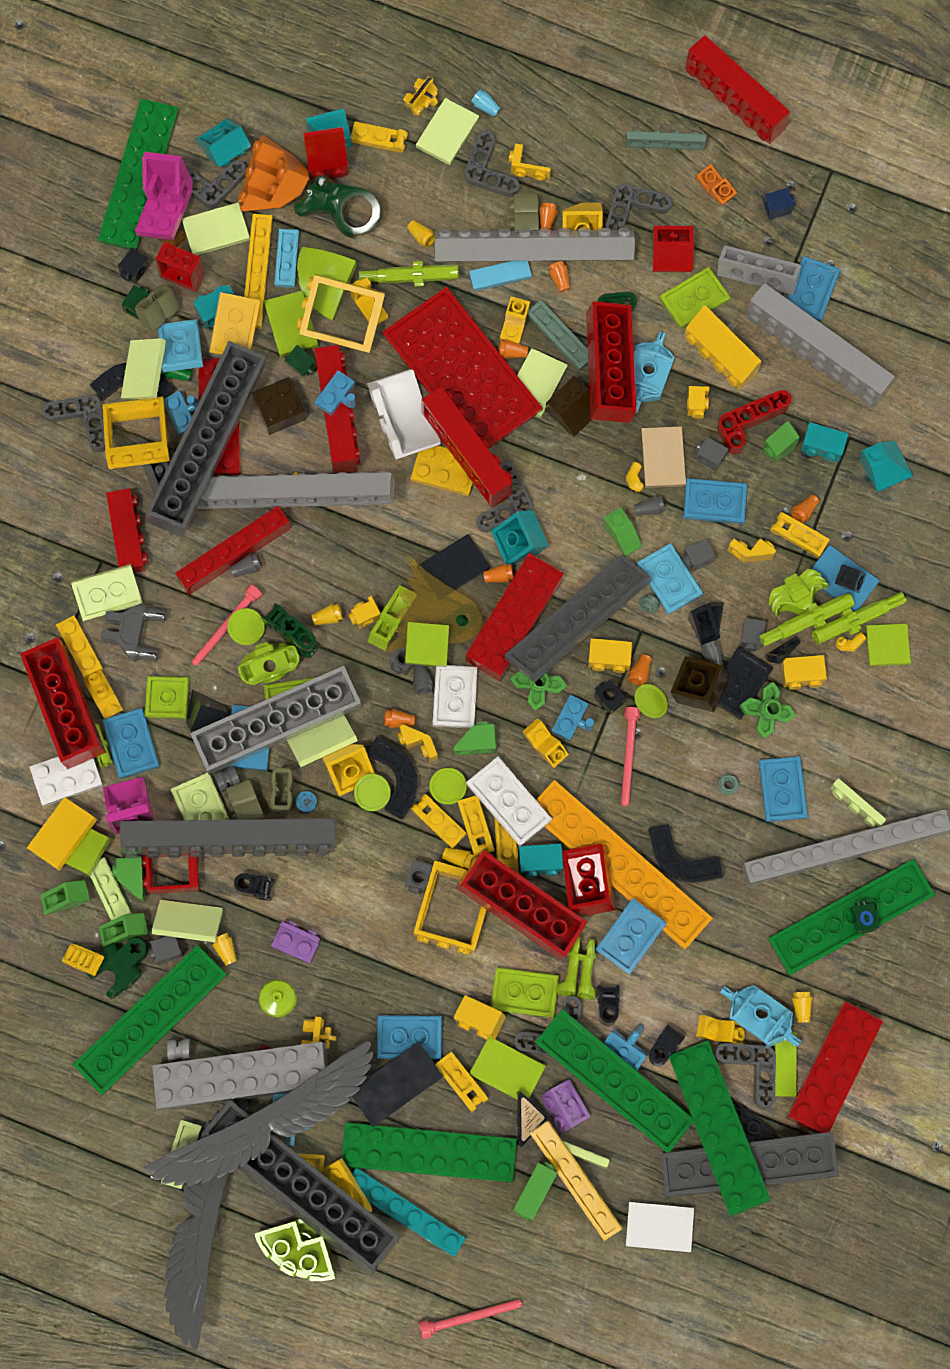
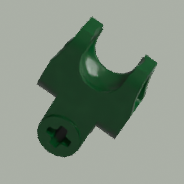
[261,603,318,658]
[86,938,149,1000]

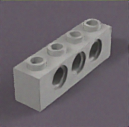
[717,245,801,295]

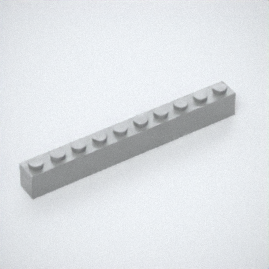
[435,228,635,261]
[197,471,395,509]
[742,809,950,887]

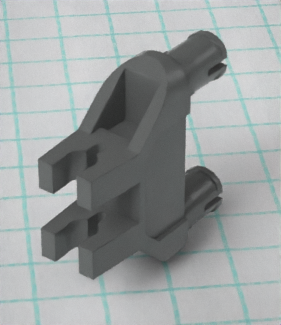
[101,603,167,662]

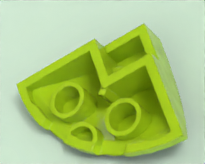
[297,247,356,321]
[254,1219,336,1281]

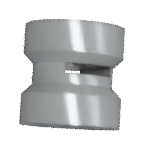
[167,1039,191,1061]

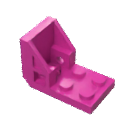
[135,152,193,240]
[103,777,155,835]

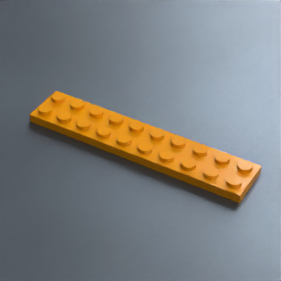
[536,780,713,951]

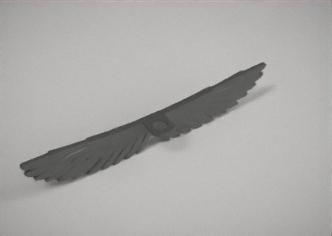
[143,1041,373,1186]
[164,1099,250,1349]

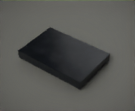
[417,534,490,601]
[717,647,773,720]

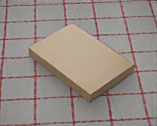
[641,427,686,488]

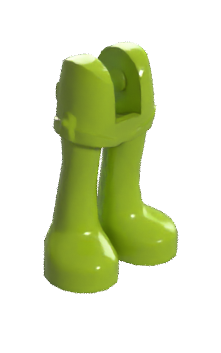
[556,937,597,1000]

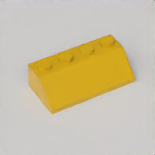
[684,305,761,390]

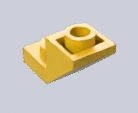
[499,296,530,344]
[727,539,777,563]
[522,718,569,768]
[397,725,438,762]
[696,1015,745,1044]

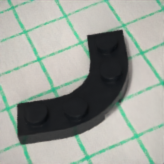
[90,363,176,401]
[367,736,417,820]
[648,824,723,883]

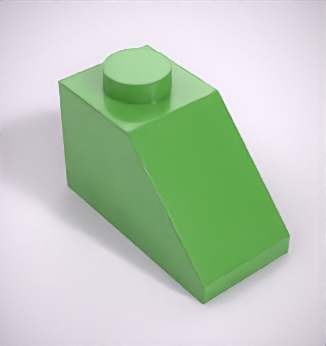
[763,421,800,463]
[602,507,642,557]
[454,722,496,756]
[113,857,145,902]
[40,880,90,915]
[98,913,148,947]

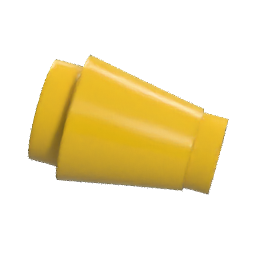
[407,220,435,248]
[312,603,343,626]
[442,847,475,870]
[212,933,237,966]
[792,992,813,1023]

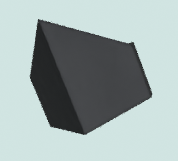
[688,602,724,645]
[186,689,229,733]

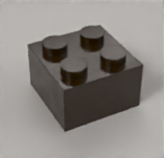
[252,377,306,435]
[670,656,729,712]

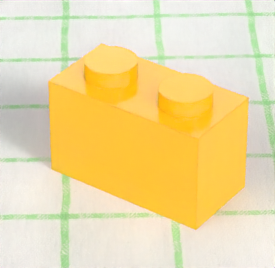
[588,638,632,673]
[780,655,827,690]
[453,995,506,1040]

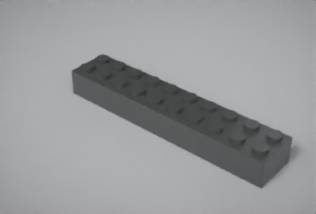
[145,341,266,538]
[120,819,335,859]
[202,1100,400,1276]

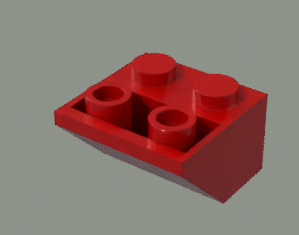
[652,226,694,272]

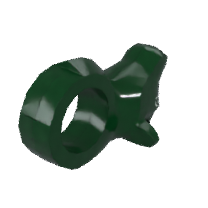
[294,174,383,239]

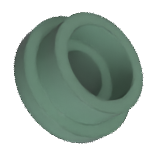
[639,594,659,613]
[718,774,739,795]

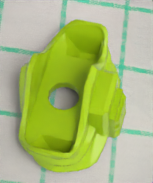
[769,569,829,617]
[238,642,299,685]

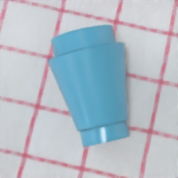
[471,89,501,117]

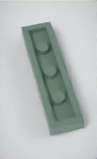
[626,130,706,150]
[527,300,588,371]

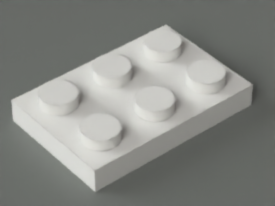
[30,756,103,807]

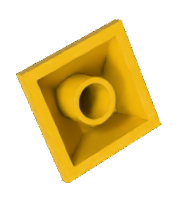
[562,203,603,230]
[322,744,375,796]

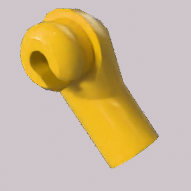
[626,462,644,492]
[836,632,866,652]

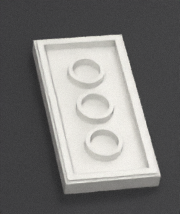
[466,757,552,846]

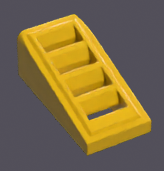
[62,943,104,976]

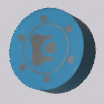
[296,791,317,813]

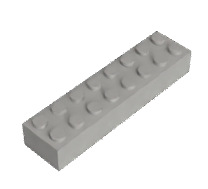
[746,283,895,408]
[190,666,361,775]
[152,1042,328,1111]

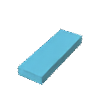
[274,229,299,288]
[469,261,532,292]

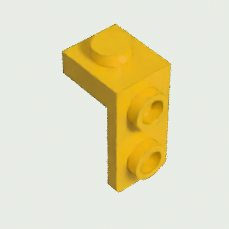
[509,143,551,181]
[350,278,388,325]
[83,670,123,719]

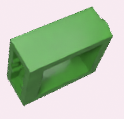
[513,1162,557,1222]

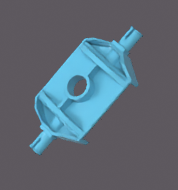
[634,331,674,414]
[720,985,802,1048]

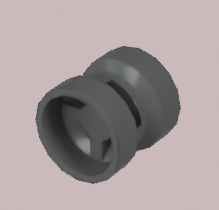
[214,766,240,792]

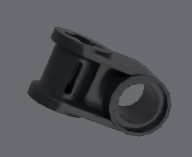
[234,873,276,901]
[597,985,620,1027]
[649,1024,685,1066]

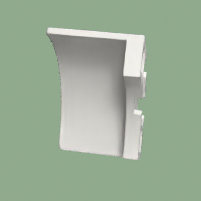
[367,369,441,459]

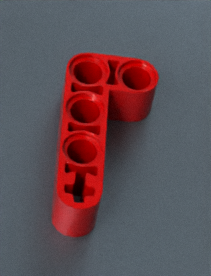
[717,390,792,455]

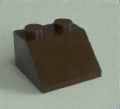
[545,375,592,437]

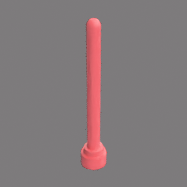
[192,584,263,666]
[621,707,641,807]
[419,1299,522,1339]

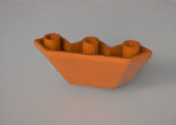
[238,134,309,211]

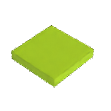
[405,622,449,667]
[865,624,911,667]
[145,676,189,719]
[65,829,111,876]

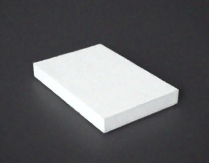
[433,665,477,728]
[626,1202,694,1252]

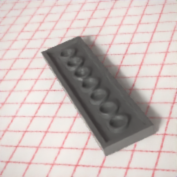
[505,554,651,683]
[661,1132,840,1198]

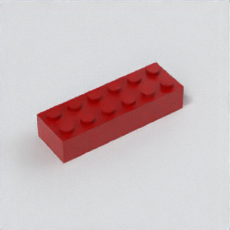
[685,35,790,144]
[586,301,637,423]
[314,345,361,474]
[421,386,513,508]
[465,553,564,682]
[20,637,106,769]
[455,850,587,960]
[786,1002,883,1134]

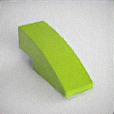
[368,585,417,651]

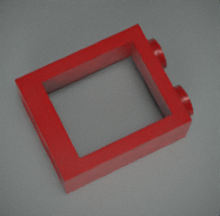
[155,242,205,292]
[142,853,199,894]

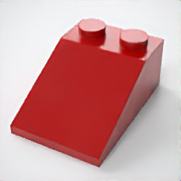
[303,127,349,180]
[562,843,615,917]

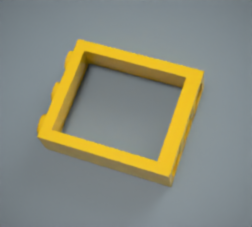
[297,274,385,353]
[103,397,170,469]
[413,861,487,955]

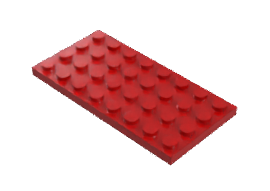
[382,286,543,449]

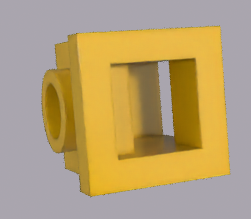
[687,386,709,419]
[348,596,380,629]

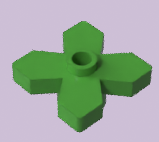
[510,671,567,711]
[739,682,796,739]

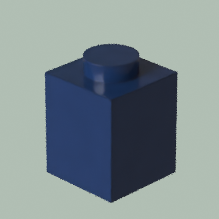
[763,188,795,220]

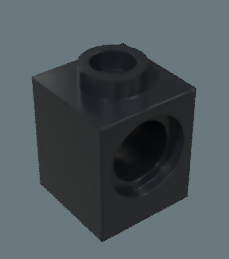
[118,248,150,284]
[835,564,866,593]
[594,679,627,715]

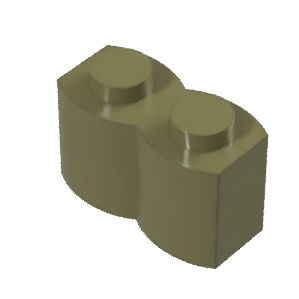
[510,194,539,231]
[135,285,180,330]
[271,768,294,815]
[224,779,265,820]

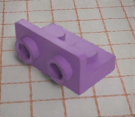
[271,920,321,964]
[541,1079,590,1133]

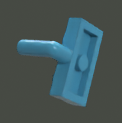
[314,371,356,416]
[164,391,199,436]
[552,695,594,741]
[603,1024,648,1071]

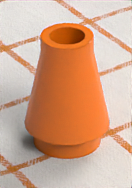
[538,203,558,230]
[548,261,571,293]
[498,339,528,359]
[791,494,820,523]
[484,563,514,583]
[628,654,652,686]
[384,708,415,728]

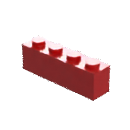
[106,488,148,573]

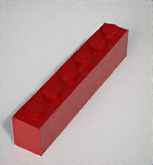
[175,506,291,595]

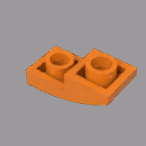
[695,164,737,206]

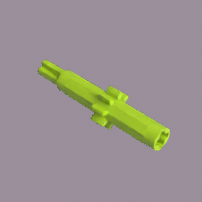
[359,261,459,287]
[811,592,907,644]
[759,593,854,647]

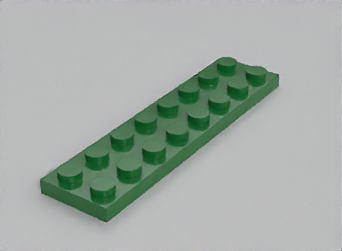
[98,98,179,250]
[768,859,935,976]
[72,945,227,1096]
[534,1009,694,1153]
[669,1040,771,1217]
[341,1123,517,1183]

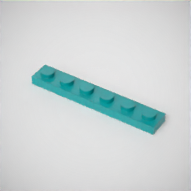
[352,1168,466,1257]

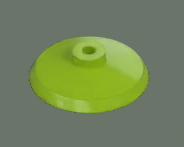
[228,608,265,645]
[635,684,668,718]
[429,768,467,805]
[354,774,390,811]
[258,979,297,1017]

